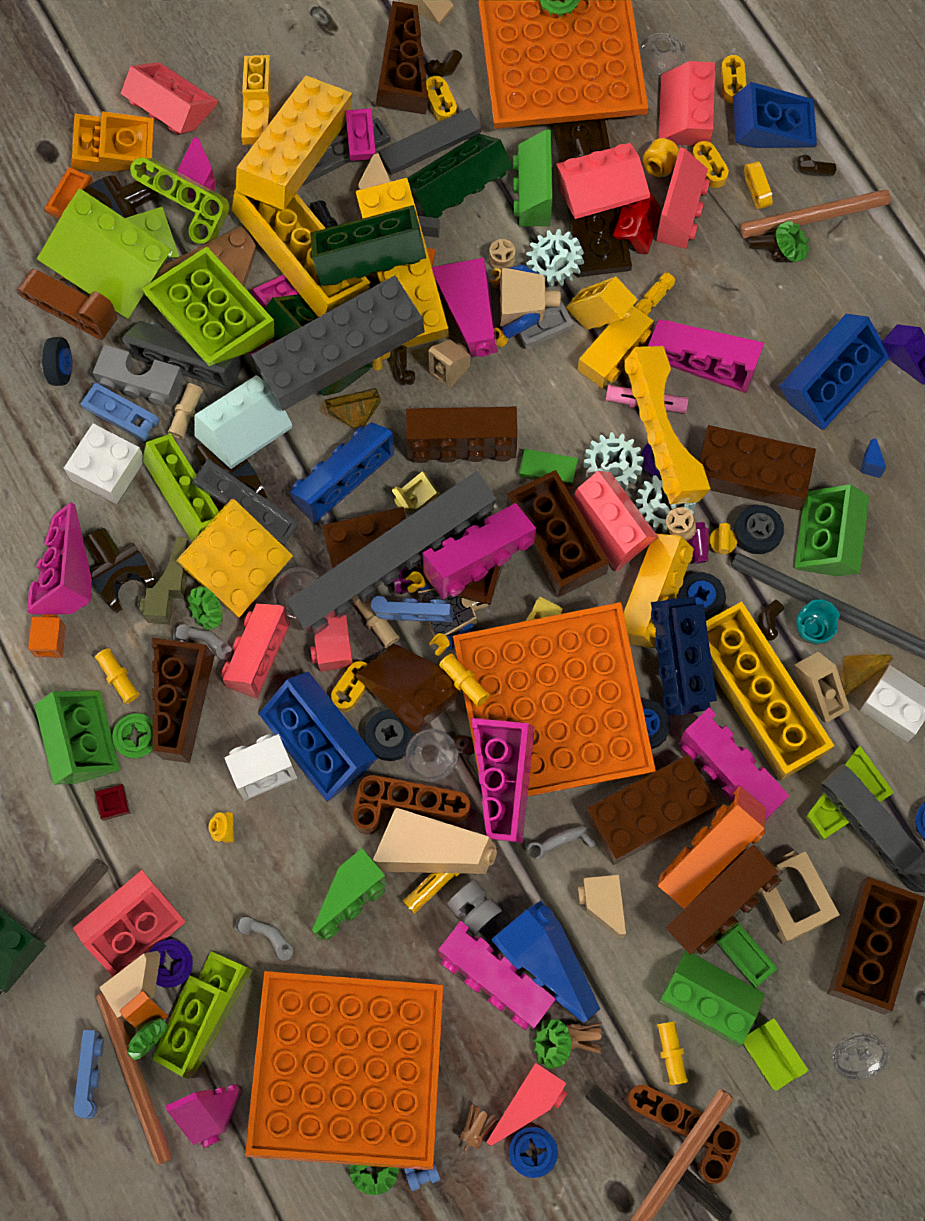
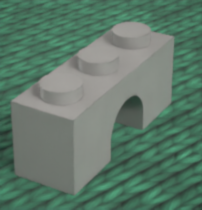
[92,345,184,406]

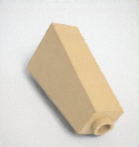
[373,808,497,874]

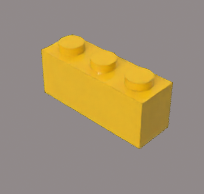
[565,276,638,330]
[577,306,654,389]

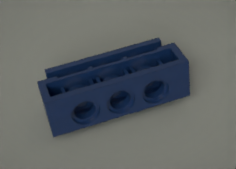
[651,596,717,715]

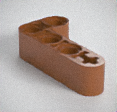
[17,268,118,340]
[353,775,470,834]
[626,1085,741,1184]

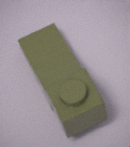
[140,537,190,625]

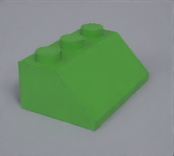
[513,130,552,227]
[794,484,870,576]
[34,691,120,785]
[658,950,765,1047]

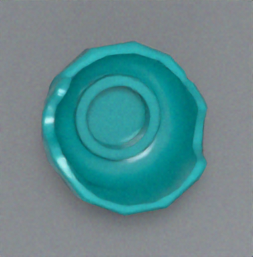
[796,599,840,645]

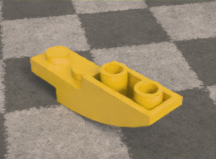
[241,55,271,145]

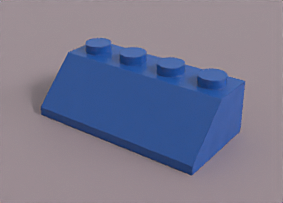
[779,313,889,430]
[290,422,395,524]
[259,671,378,801]

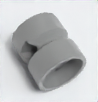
[447,879,503,936]

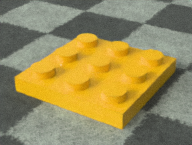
[176,499,293,618]

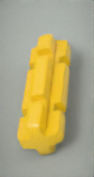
[635,272,676,315]

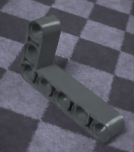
[820,764,925,892]

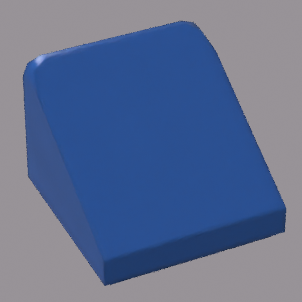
[860,438,886,478]

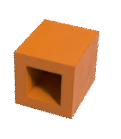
[28,614,66,658]

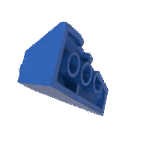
[492,900,600,1023]

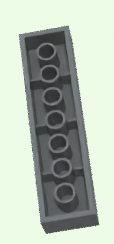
[286,471,497,635]

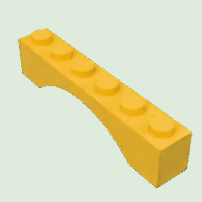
[624,346,711,504]

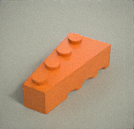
[658,786,766,909]

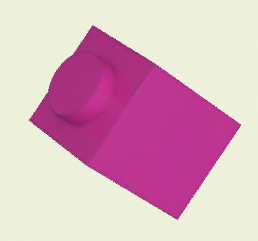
[177,137,217,199]

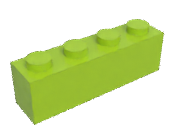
[142,434,219,542]

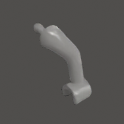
[173,624,232,660]
[527,826,596,860]
[234,916,293,961]

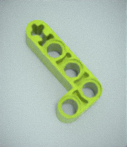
[130,158,230,244]

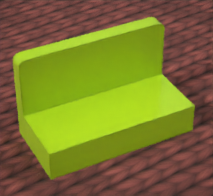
[743,1018,809,1091]

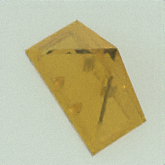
[325,388,381,430]
[842,654,894,697]

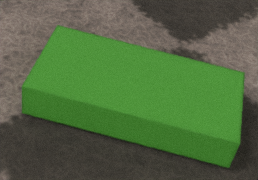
[519,449,578,486]
[716,923,778,988]

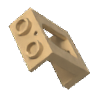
[761,851,839,944]

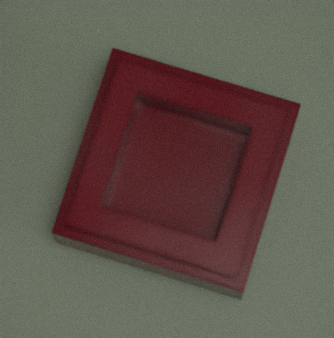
[95,784,131,821]

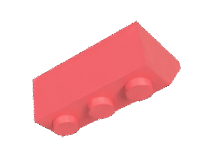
[658,61,715,146]
[121,62,218,134]
[556,143,650,219]
[656,147,710,249]
[572,471,658,571]
[221,604,290,699]
[73,870,186,977]

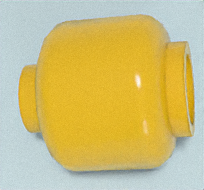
[643,138,679,177]

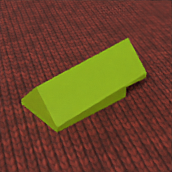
[152,951,253,1079]

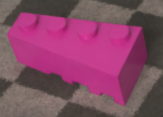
[648,319,764,393]
[423,503,536,600]
[679,707,789,821]
[471,718,535,843]
[438,921,556,1030]

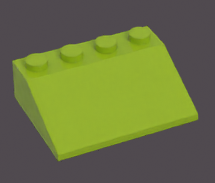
[37,188,172,320]
[142,247,274,366]

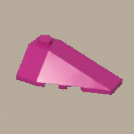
[27,502,92,614]
[165,1084,242,1148]

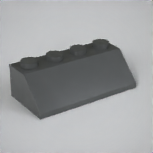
[122,321,244,391]

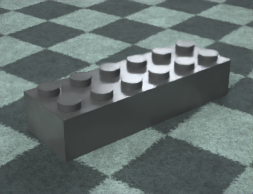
[252,275,425,411]

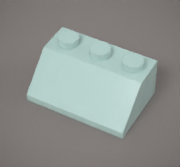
[195,375,292,469]

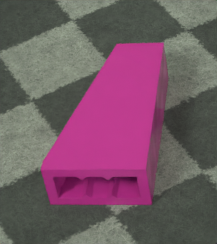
[432,258,498,357]

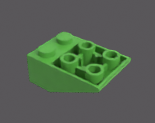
[312,848,387,942]

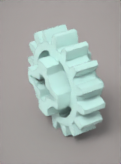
[526,229,584,287]
[584,432,644,490]
[635,475,696,534]

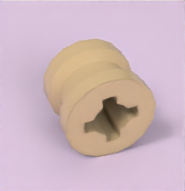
[489,239,515,271]
[666,507,696,541]

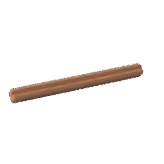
[740,189,891,238]
[96,993,172,1165]
[630,1089,733,1221]

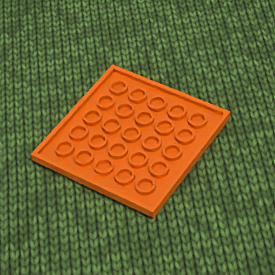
[478,0,649,129]
[453,602,656,797]
[245,971,443,1170]

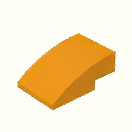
[71,111,154,171]

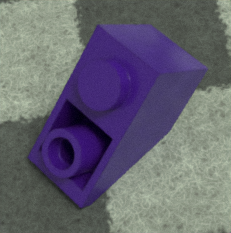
[881,324,925,385]

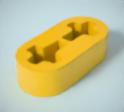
[720,55,746,104]
[426,76,457,122]
[692,141,729,188]
[744,161,773,209]
[331,661,368,712]

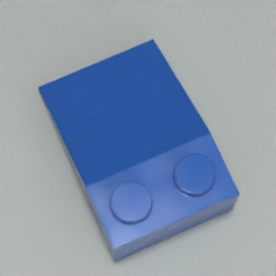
[733,82,817,148]

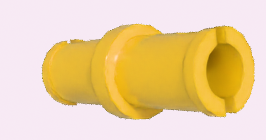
[94,648,140,704]
[439,654,490,707]
[657,1021,688,1086]

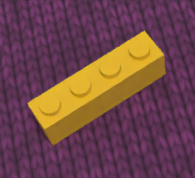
[623,533,694,648]

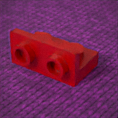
[614,192,662,254]

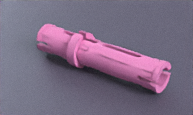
[605,384,688,414]

